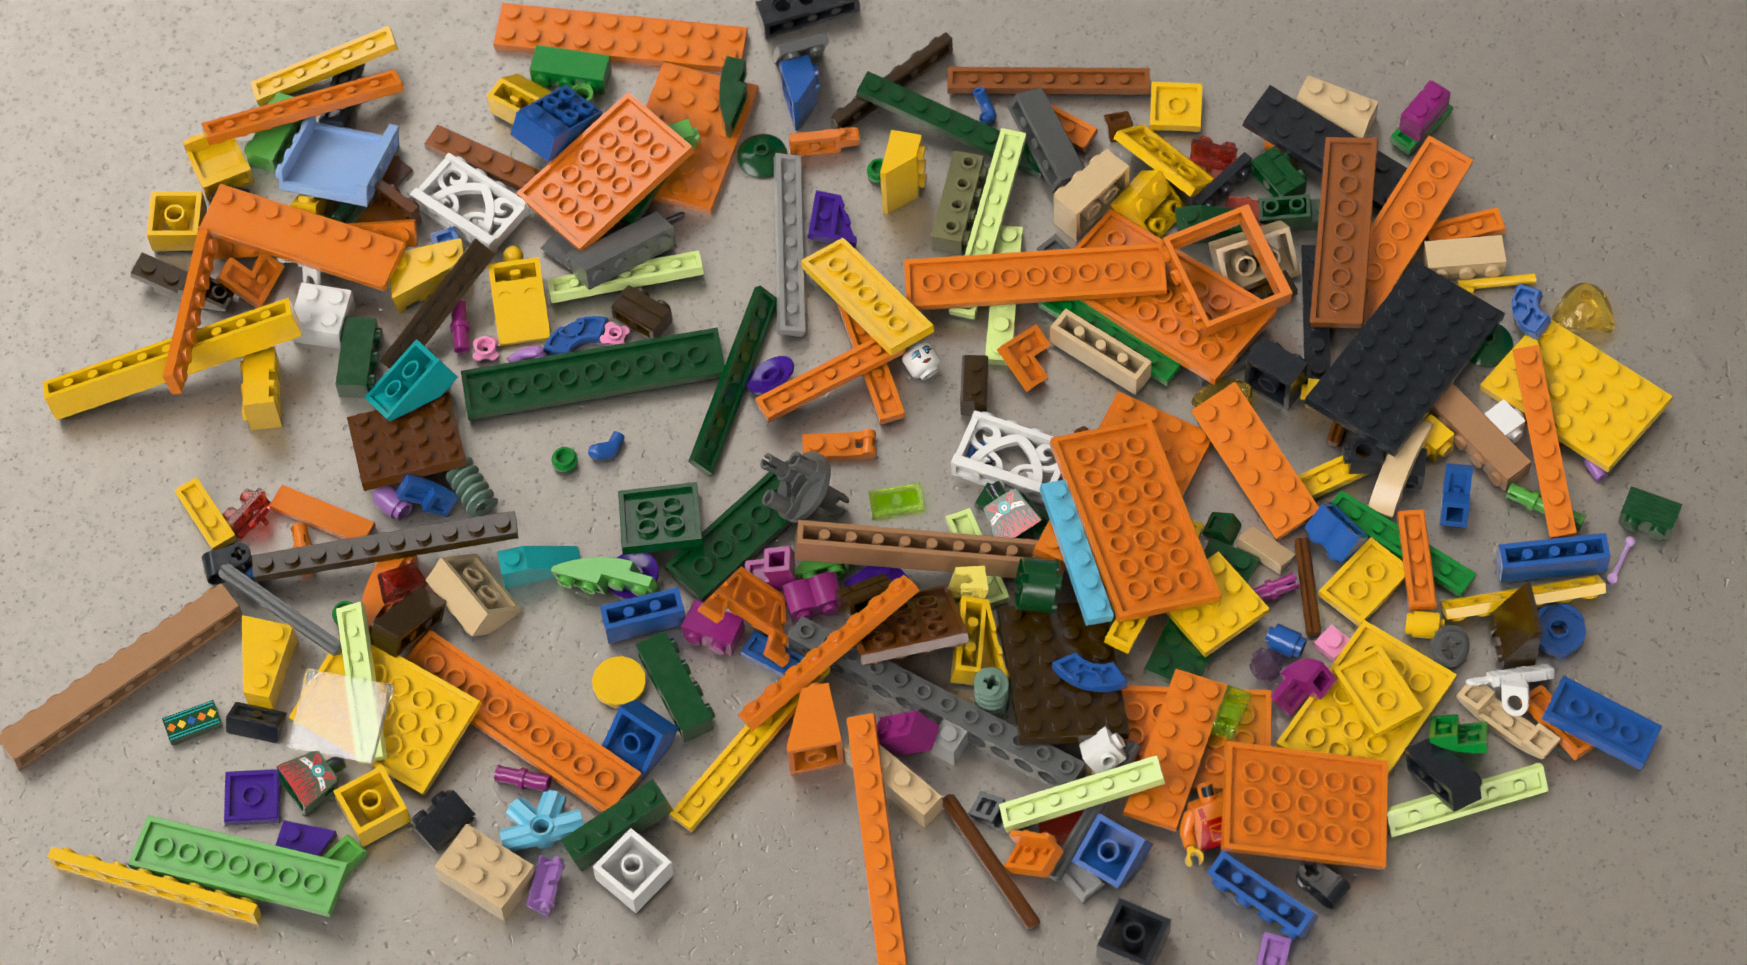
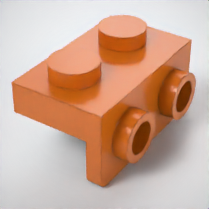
[1003,830,1064,878]

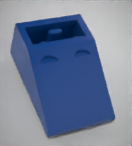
[510,85,603,162]

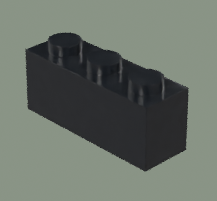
[1405,738,1482,812]

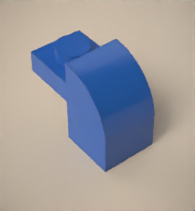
[1440,463,1473,528]

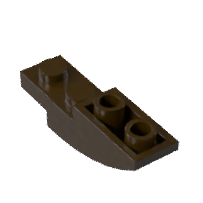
[130,252,235,312]

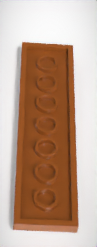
[1310,137,1378,328]

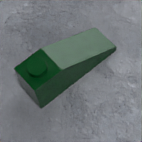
[1175,205,1253,244]

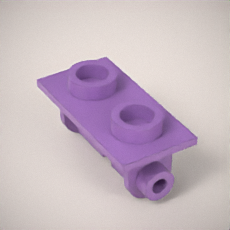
[526,855,565,917]

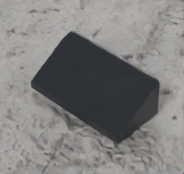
[226,702,287,743]

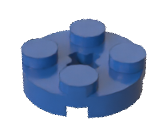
[1538,603,1586,659]

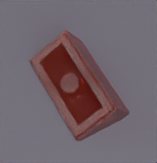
[377,563,428,605]

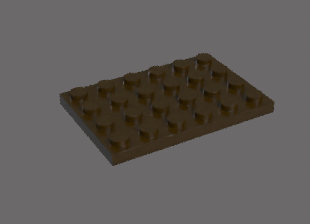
[997,602,1130,746]

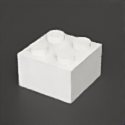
[293,282,356,349]
[593,828,674,913]

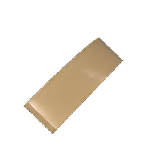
[1368,420,1434,519]
[1456,677,1561,759]

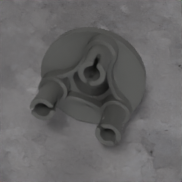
[760,451,849,523]

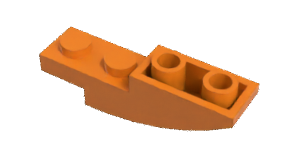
[362,556,417,637]

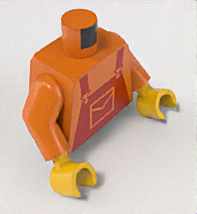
[1179,781,1223,867]

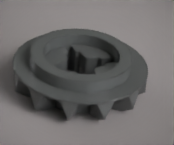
[1429,625,1470,668]

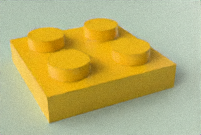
[1150,82,1202,132]

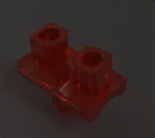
[1189,136,1238,174]
[223,487,271,539]

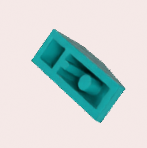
[497,546,581,589]

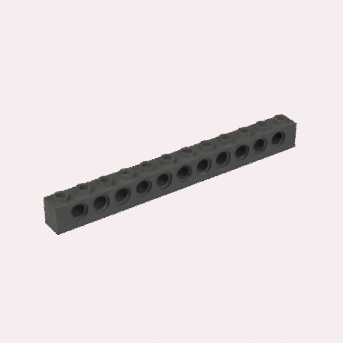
[788,616,1085,788]

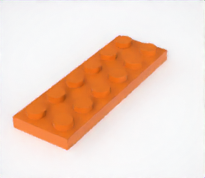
[1191,382,1319,541]
[1124,669,1228,832]

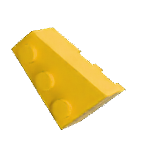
[389,238,466,313]
[240,347,282,430]
[242,615,298,710]

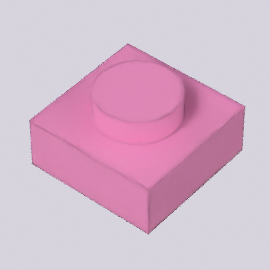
[1314,624,1350,662]

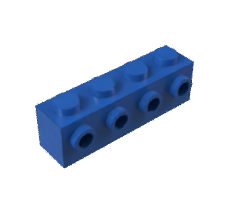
[1496,533,1611,583]
[1207,851,1319,940]

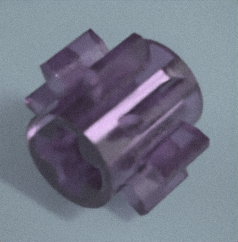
[1250,647,1284,682]

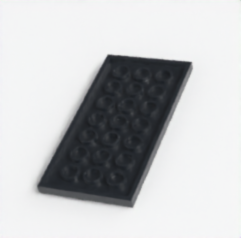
[1304,261,1505,457]

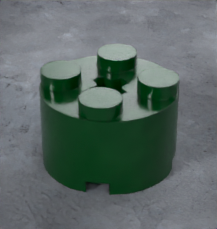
[1015,557,1062,613]

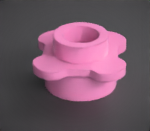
[600,322,630,346]
[473,336,499,362]

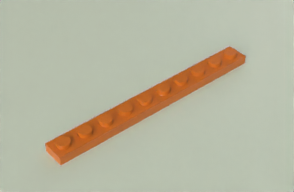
[847,713,908,965]

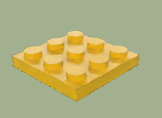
[1166,551,1269,658]

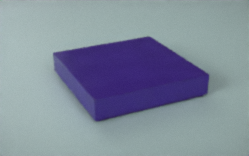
[224,769,281,826]

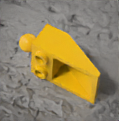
[488,246,550,347]

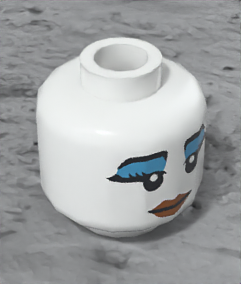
[902,341,941,381]

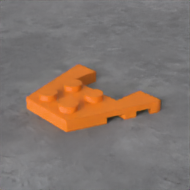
[697,566,790,668]

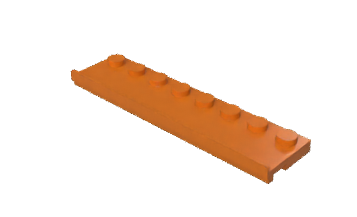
[197,184,406,291]

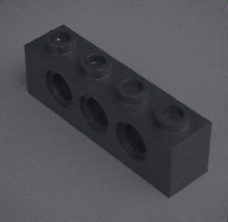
[755,0,860,39]

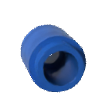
[1265,623,1307,659]

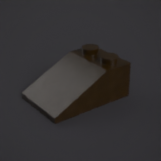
[1488,582,1543,670]

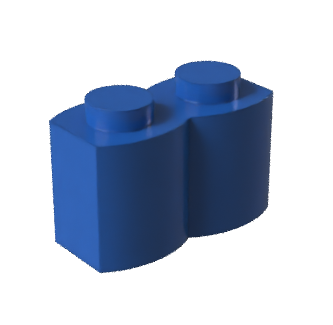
[1304,502,1368,563]

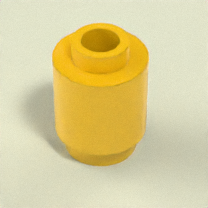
[1405,610,1445,639]

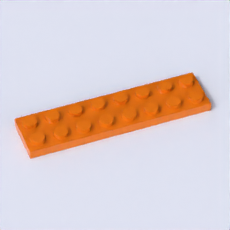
[1363,135,1473,325]

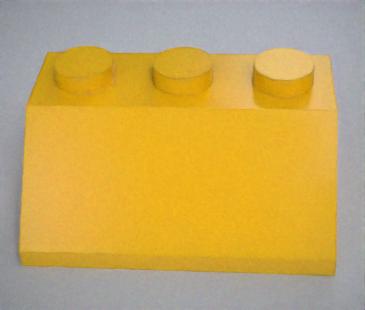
[880,130,927,214]

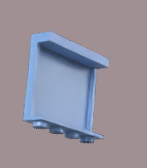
[275,116,399,207]

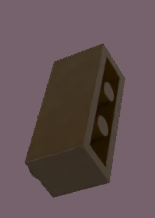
[370,586,446,658]

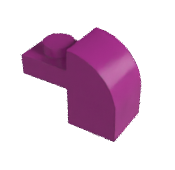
[745,546,796,591]
[1270,658,1337,716]

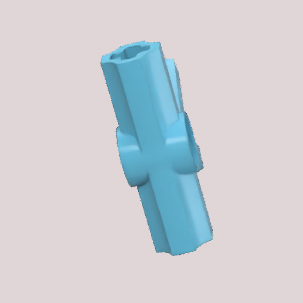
[499,790,584,852]

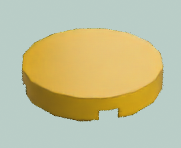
[592,656,646,709]

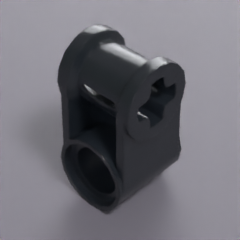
[201,543,252,585]
[1296,861,1351,910]

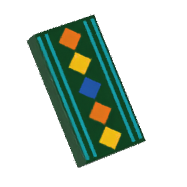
[162,700,223,745]

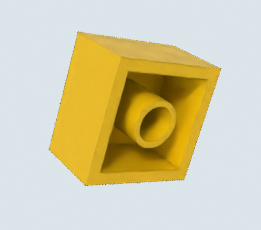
[146,191,207,251]
[333,765,411,847]

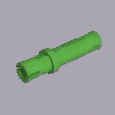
[1506,482,1586,531]

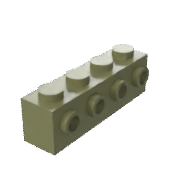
[931,151,988,255]

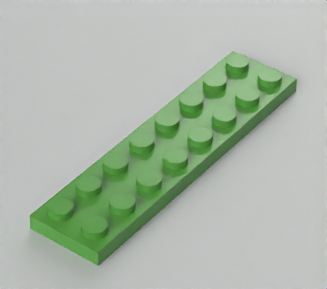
[128,815,350,917]

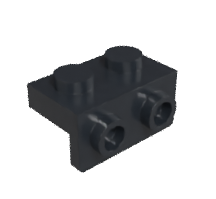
[408,790,475,852]

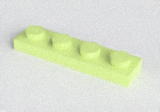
[945,508,1010,608]

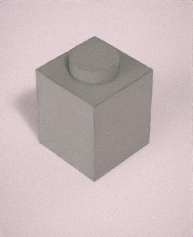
[931,719,968,766]

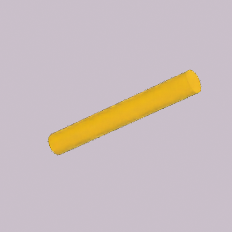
[1457,273,1536,289]

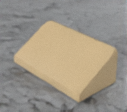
[1237,526,1296,575]

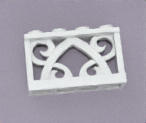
[409,153,530,254]
[951,411,1062,506]

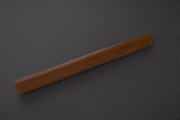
[943,794,1040,930]

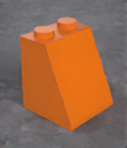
[787,682,844,775]

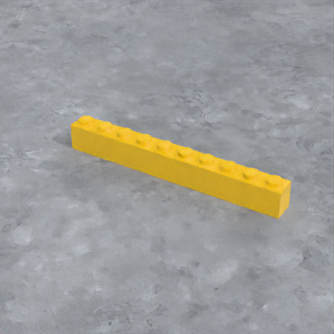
[42,297,302,420]

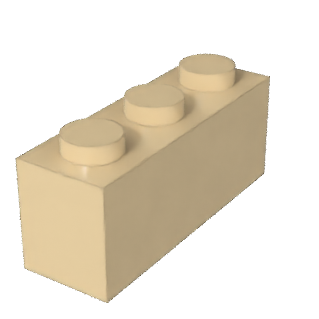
[1422,235,1506,280]

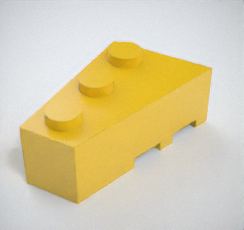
[950,596,1009,686]

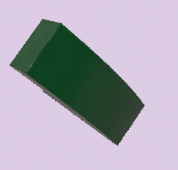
[719,56,748,138]

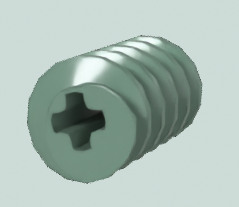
[446,457,498,517]
[974,667,1009,718]

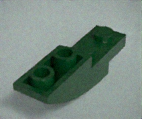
[1258,194,1320,231]

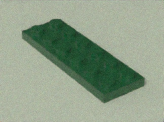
[665,472,792,603]
[1144,538,1260,684]

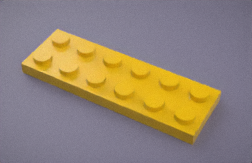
[801,238,934,356]

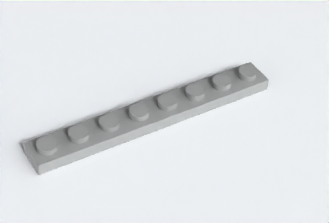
[774,153,805,337]

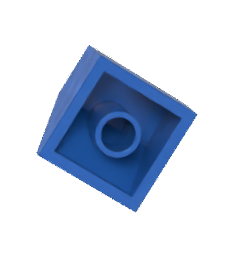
[779,55,821,131]
[602,699,679,780]
[1071,813,1153,889]

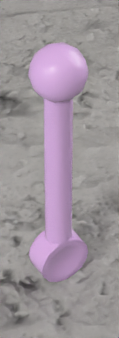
[1607,536,1635,585]

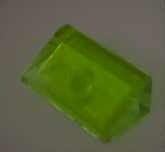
[867,482,925,517]

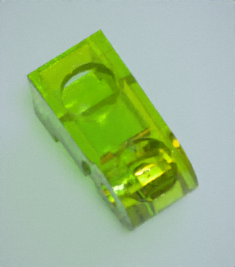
[1211,685,1251,741]

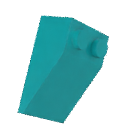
[364,339,458,421]

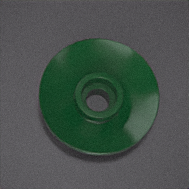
[737,134,787,178]
[1470,324,1513,368]

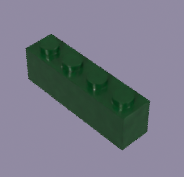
[635,631,715,743]
[561,779,674,872]

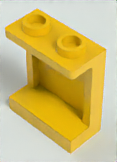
[183,133,255,201]

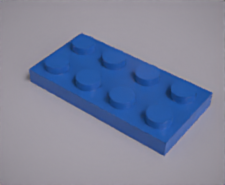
[1541,675,1662,770]

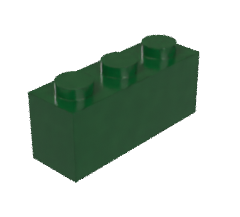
[335,316,383,398]

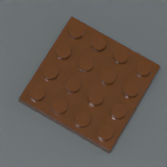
[347,392,467,491]
[855,584,969,665]

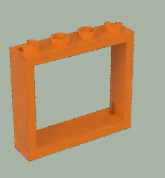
[1159,204,1292,337]

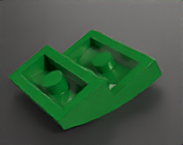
[1429,714,1489,753]

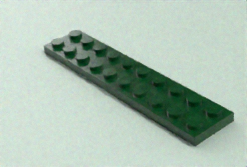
[461,327,725,421]

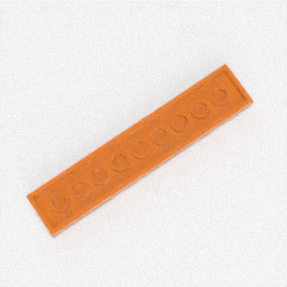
[493,3,748,72]
[904,243,1167,310]
[405,630,643,813]

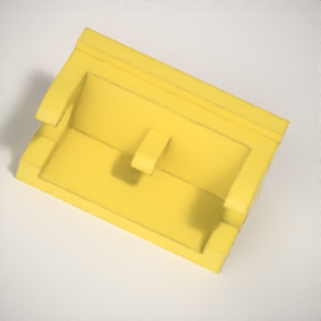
[948,566,988,608]

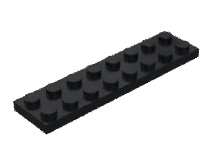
[1242,85,1407,210]

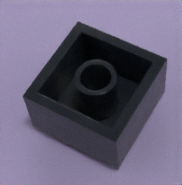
[1244,337,1308,411]
[1096,898,1171,965]

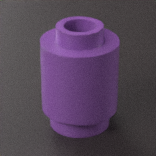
[373,484,412,521]

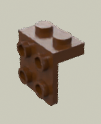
[353,179,422,227]

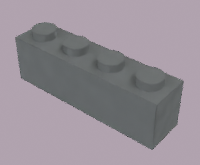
[1007,87,1085,193]
[570,211,676,290]

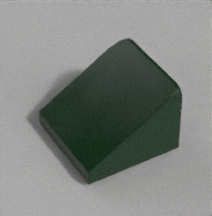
[1202,512,1242,545]

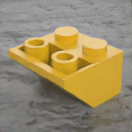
[486,74,552,124]
[1110,170,1185,238]

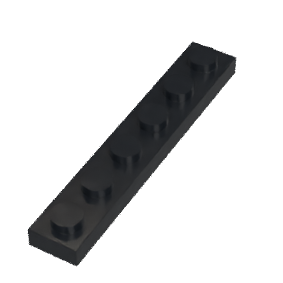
[1301,245,1331,385]

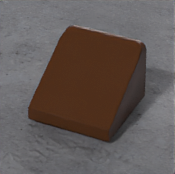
[1103,111,1133,142]

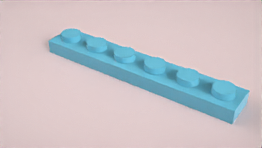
[1039,480,1114,625]

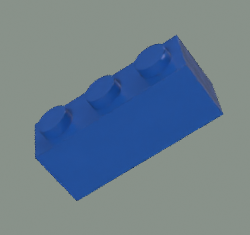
[600,587,686,644]

